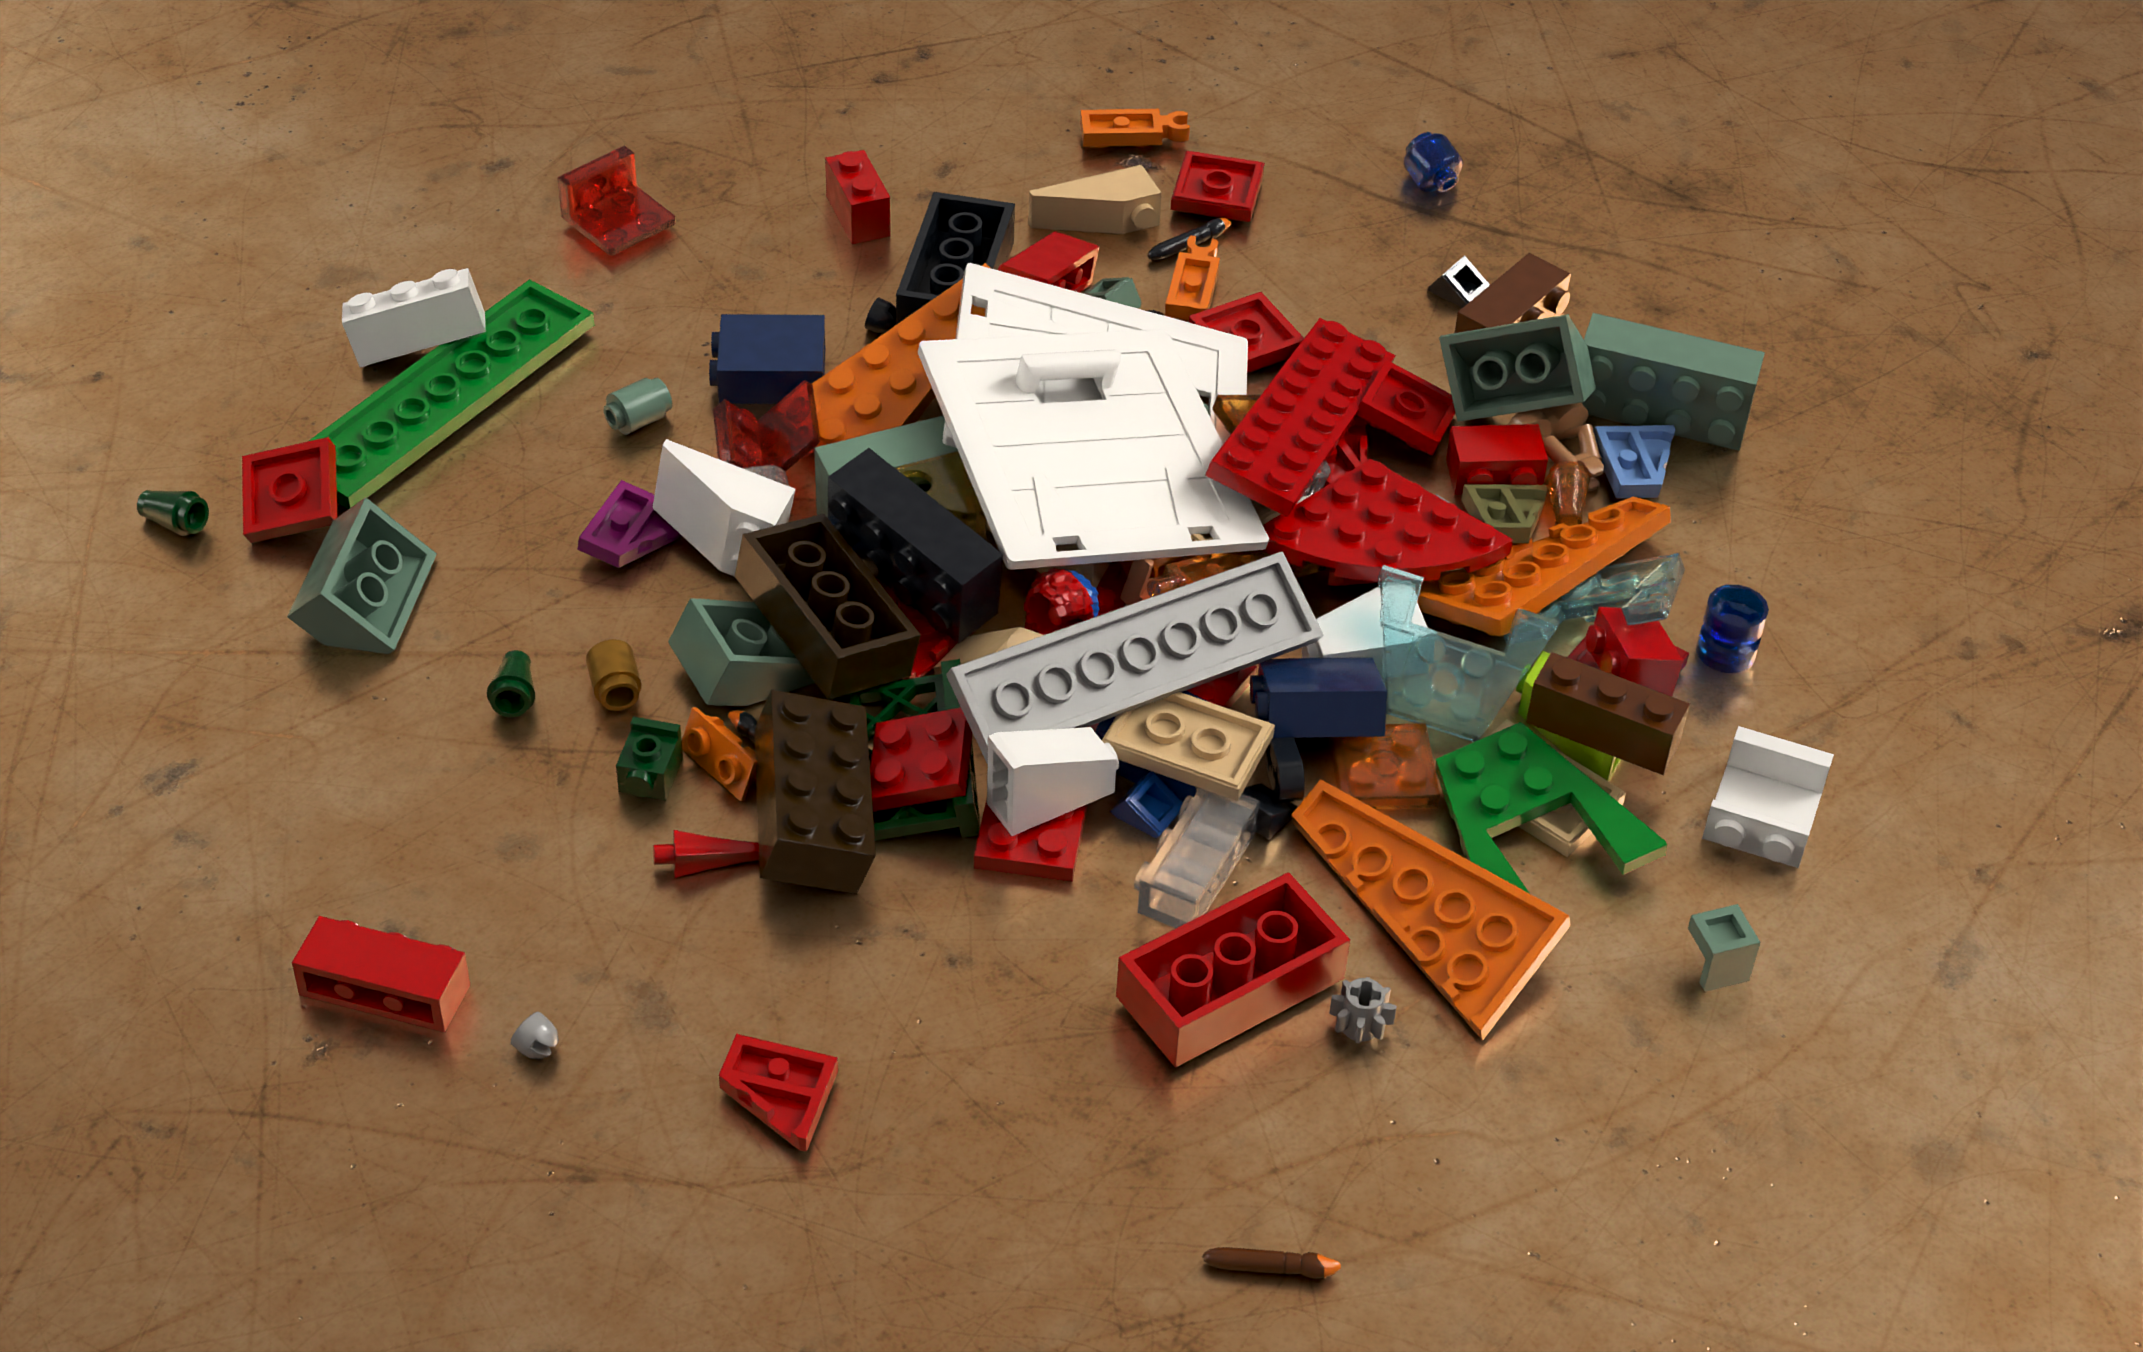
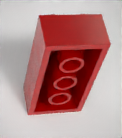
[1116,872,1351,1068]

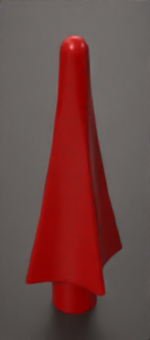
[653,830,759,878]

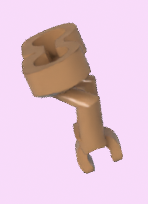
[1508,403,1604,492]

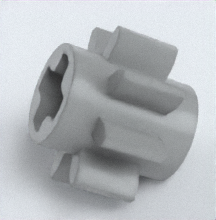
[1329,977,1397,1043]

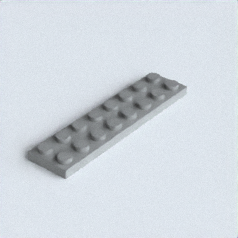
[946,551,1324,764]

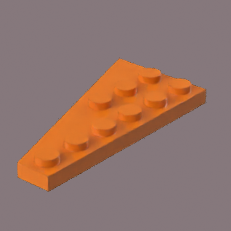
[778,263,992,452]
[1411,496,1671,637]
[1291,779,1571,1041]

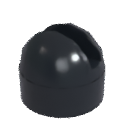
[865,297,896,334]

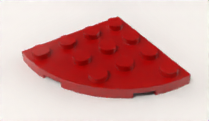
[1262,459,1513,583]

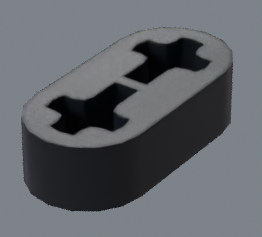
[1265,737,1305,802]

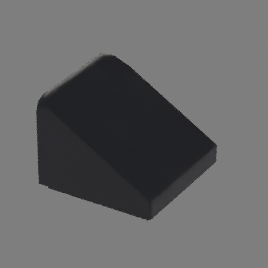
[1428,255,1490,308]
[1230,783,1298,840]

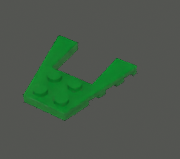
[1435,722,1668,894]

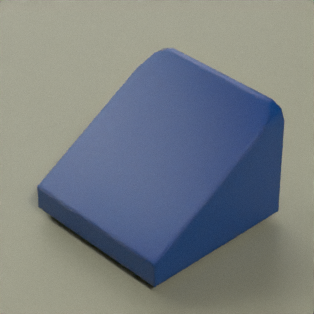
[1110,771,1186,838]

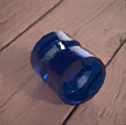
[1696,585,1769,673]

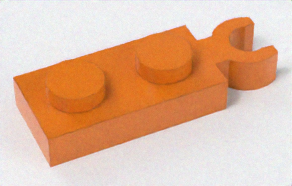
[1080,109,1190,148]
[1165,235,1220,321]

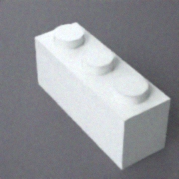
[342,268,486,367]

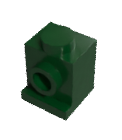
[616,716,683,801]

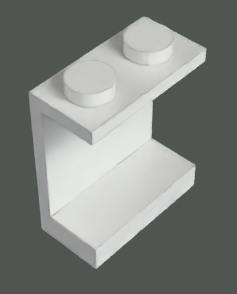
[1702,726,1834,868]

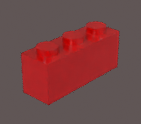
[997,231,1099,293]
[291,916,470,1033]

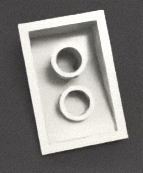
[653,439,795,577]

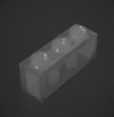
[1134,788,1259,928]

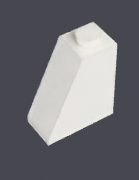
[1302,583,1433,680]
[987,727,1119,836]

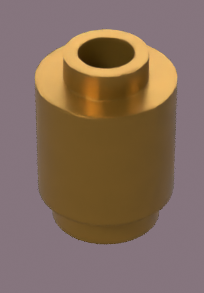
[586,639,642,711]

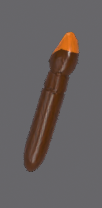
[1202,1247,1341,1279]

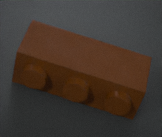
[1454,253,1571,333]
[1526,652,1690,775]

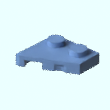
[1593,425,1675,498]

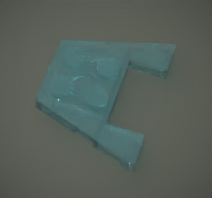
[1503,553,1685,646]
[1378,565,1560,742]

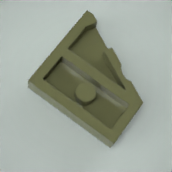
[1461,484,1548,543]

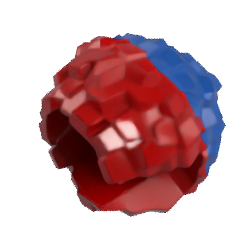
[1024,568,1100,635]

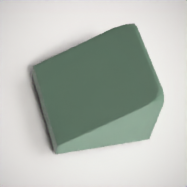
[1083,277,1142,308]

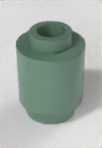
[603,378,672,435]

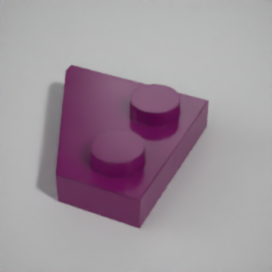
[577,480,683,568]

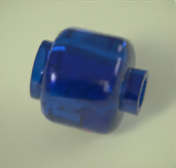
[1403,132,1463,193]

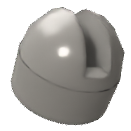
[510,1012,559,1060]

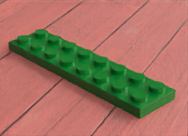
[307,279,595,509]

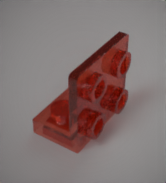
[557,145,676,256]
[713,380,820,482]

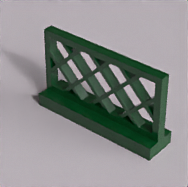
[850,659,981,841]

